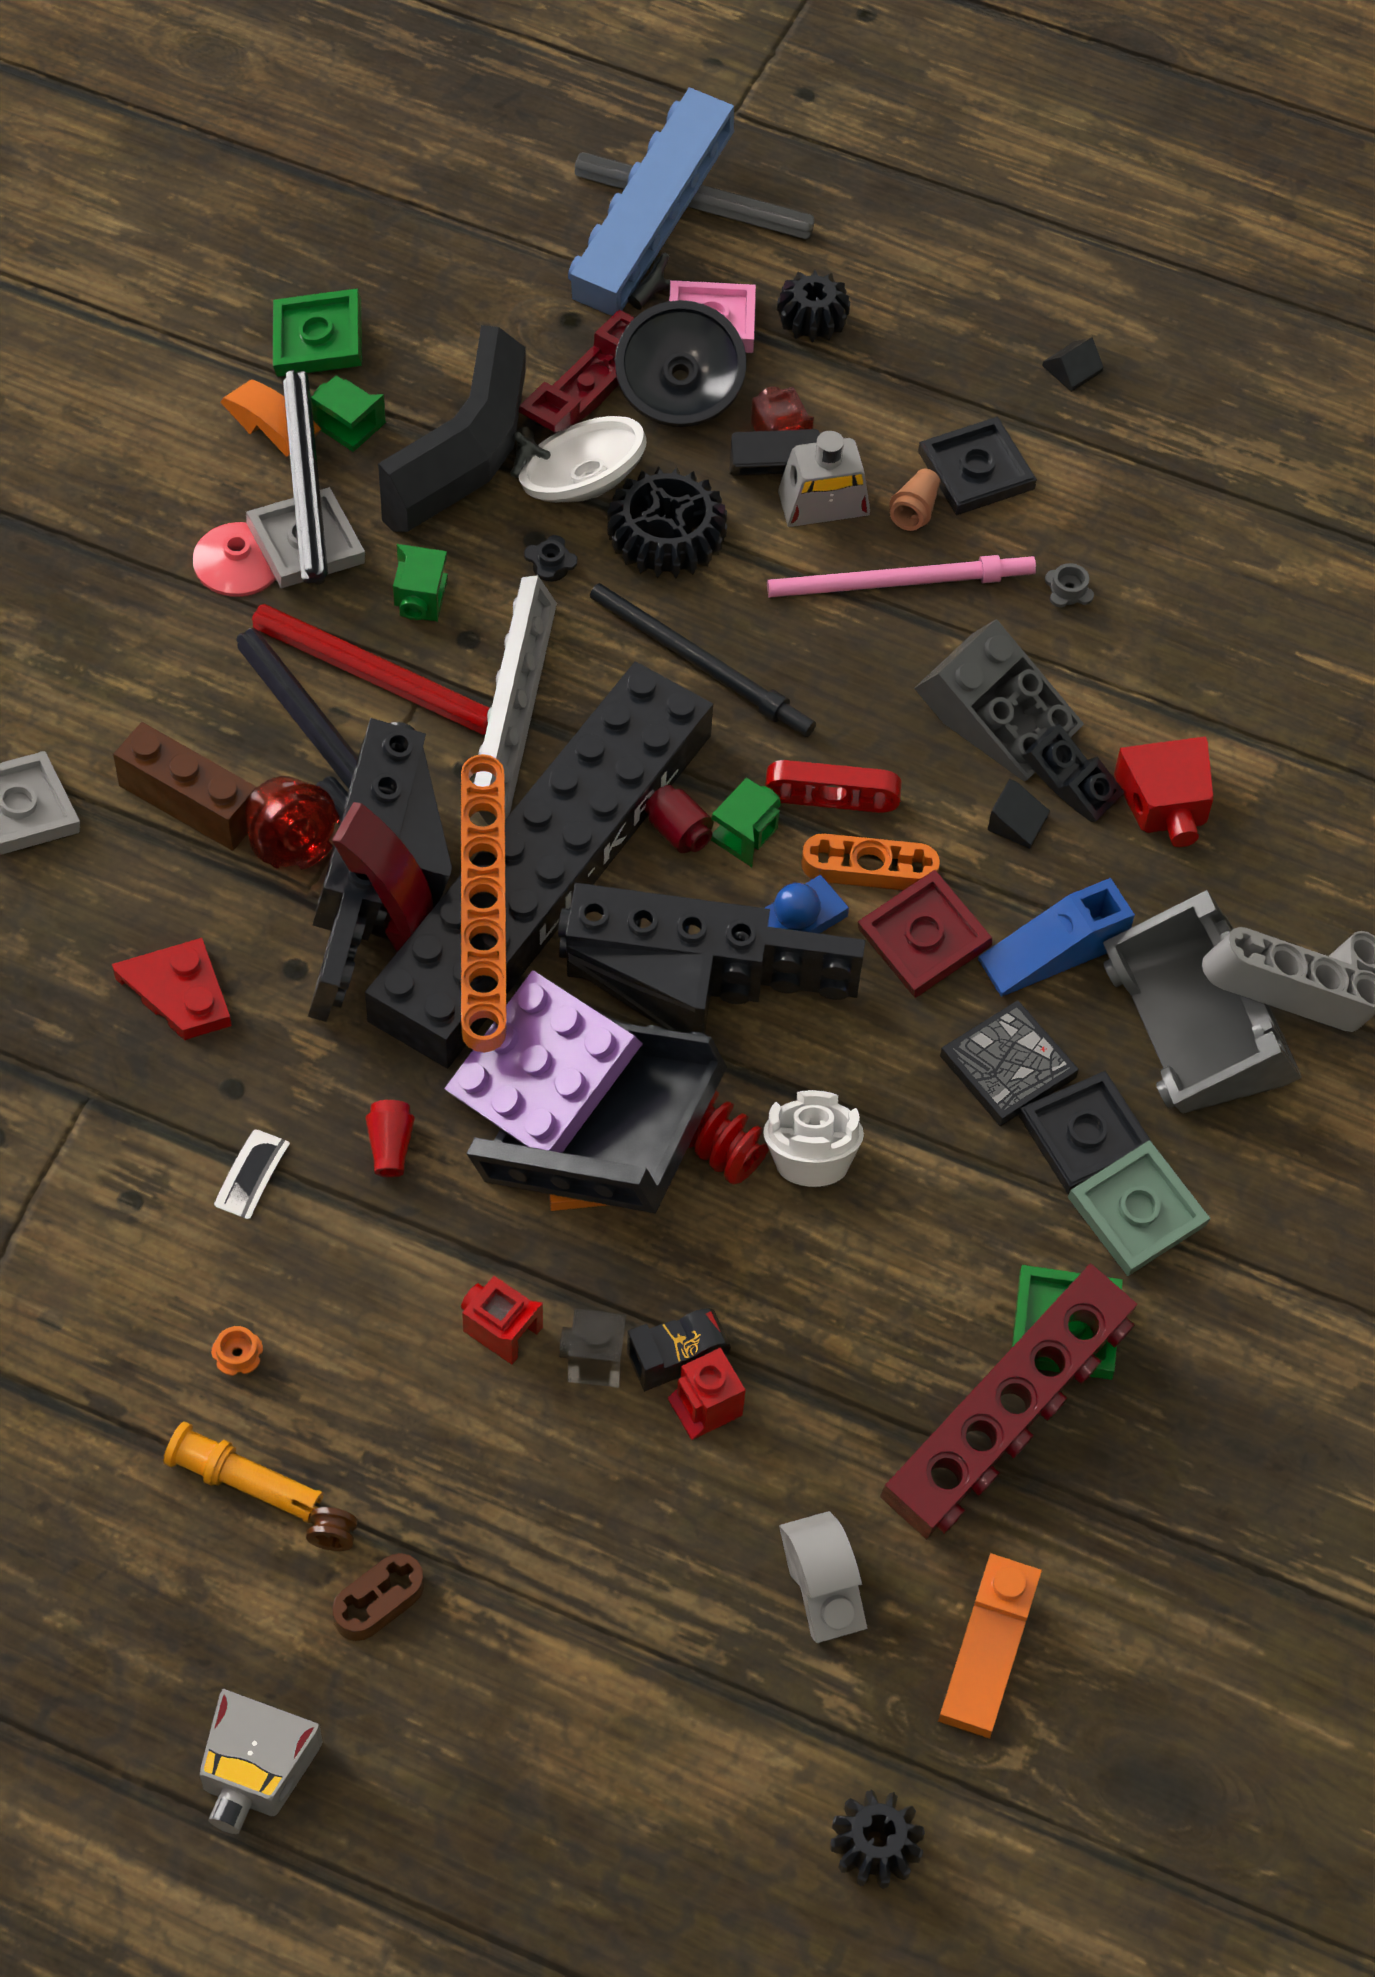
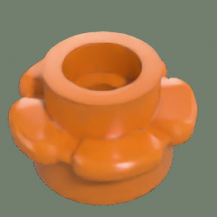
[211,1326,263,1376]

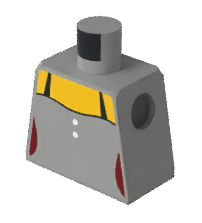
[778,431,870,527]
[200,1689,323,1834]

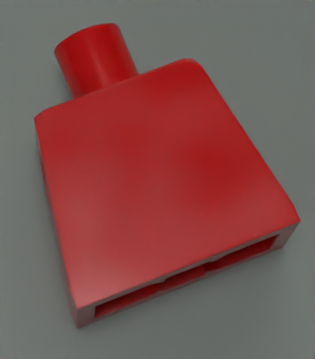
[1114,736,1213,847]

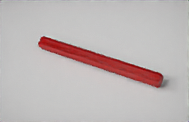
[252,604,489,735]

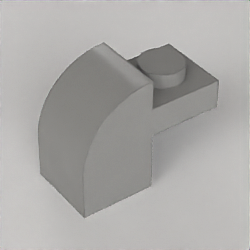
[779,1511,868,1643]

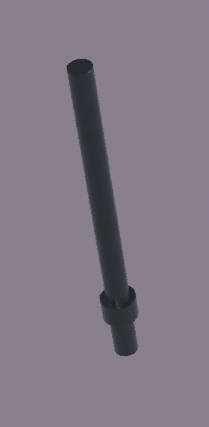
[590,583,816,737]

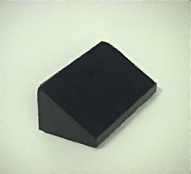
[729,429,820,476]

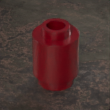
[645,785,714,853]

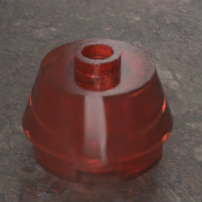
[245,776,340,870]

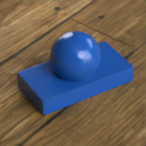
[765,875,849,933]

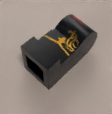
[627,1308,731,1392]

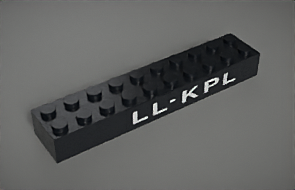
[365,661,713,1069]

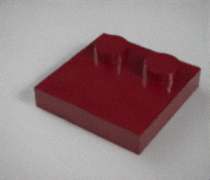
[858,870,993,998]

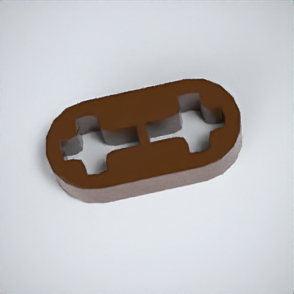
[332,1553,424,1641]

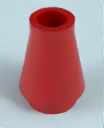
[365,1100,415,1177]

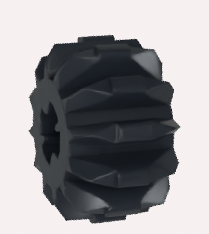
[777,269,850,343]
[830,1789,925,1889]

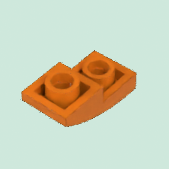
[220,379,321,457]

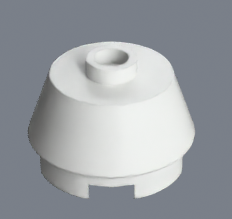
[763,1090,864,1187]

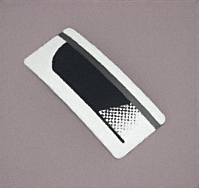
[214,1130,290,1219]

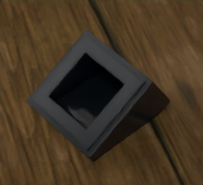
[988,779,1050,849]

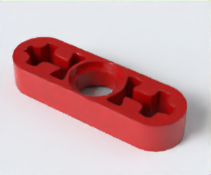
[765,760,902,813]

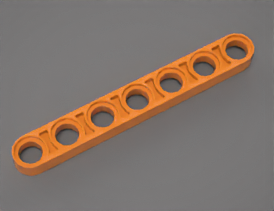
[461,754,507,1053]

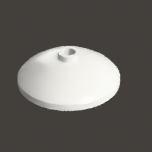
[519,416,647,503]

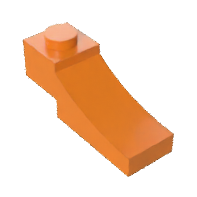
[938,1553,1042,1739]

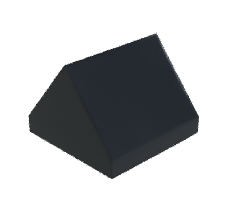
[1042,337,1104,392]

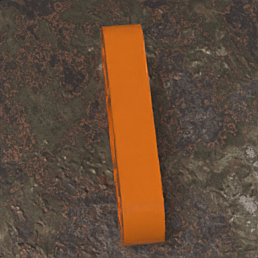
[801,834,940,890]

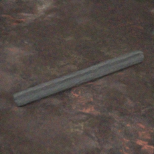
[575,152,814,239]

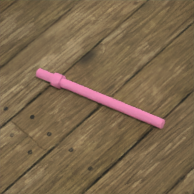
[767,555,1036,598]

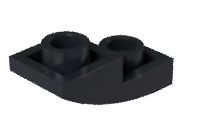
[1022,724,1125,822]

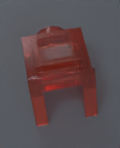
[751,386,814,431]

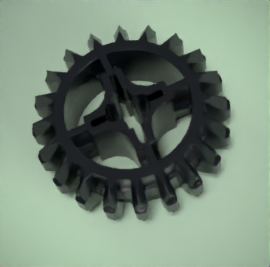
[607,466,727,579]

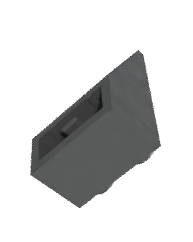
[914,619,1084,781]

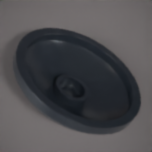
[615,300,746,427]

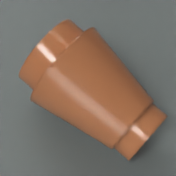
[889,469,941,531]

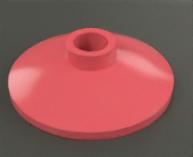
[193,522,276,597]

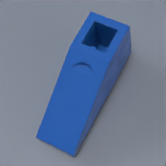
[978,878,1135,997]

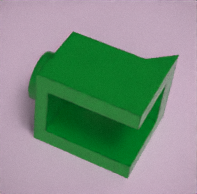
[311,375,386,452]
[393,544,448,622]
[711,777,781,868]

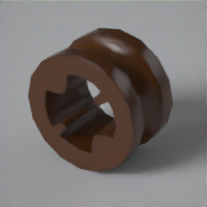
[306,1507,358,1551]

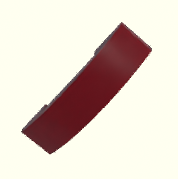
[519,309,634,432]
[332,802,433,952]

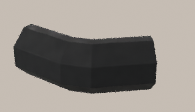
[378,325,526,532]

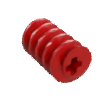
[689,1090,769,1185]

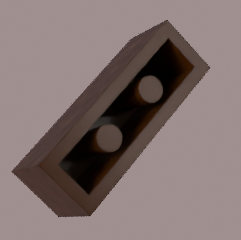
[113,722,261,851]

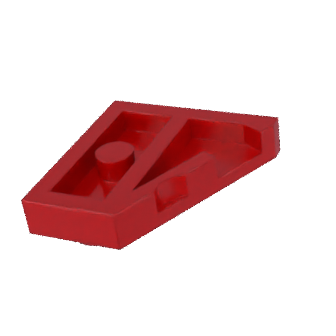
[112,938,232,1040]

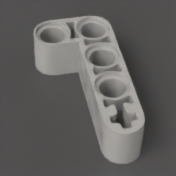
[1202,927,1375,1032]

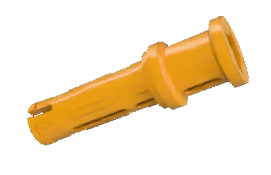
[163,1421,323,1523]

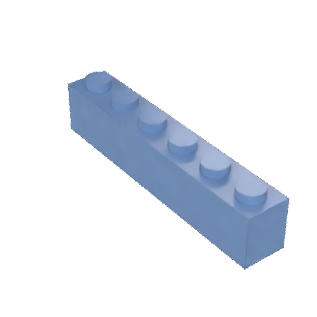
[568,87,734,316]

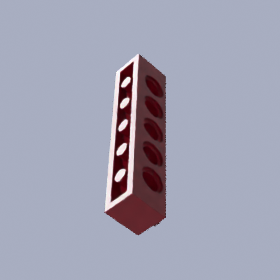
[880,1263,1138,1540]

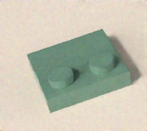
[1068,1140,1210,1276]

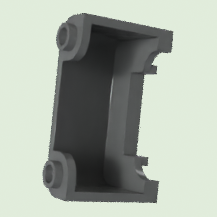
[1103,890,1302,1114]

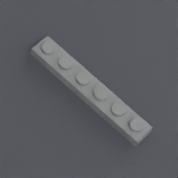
[473,575,557,825]

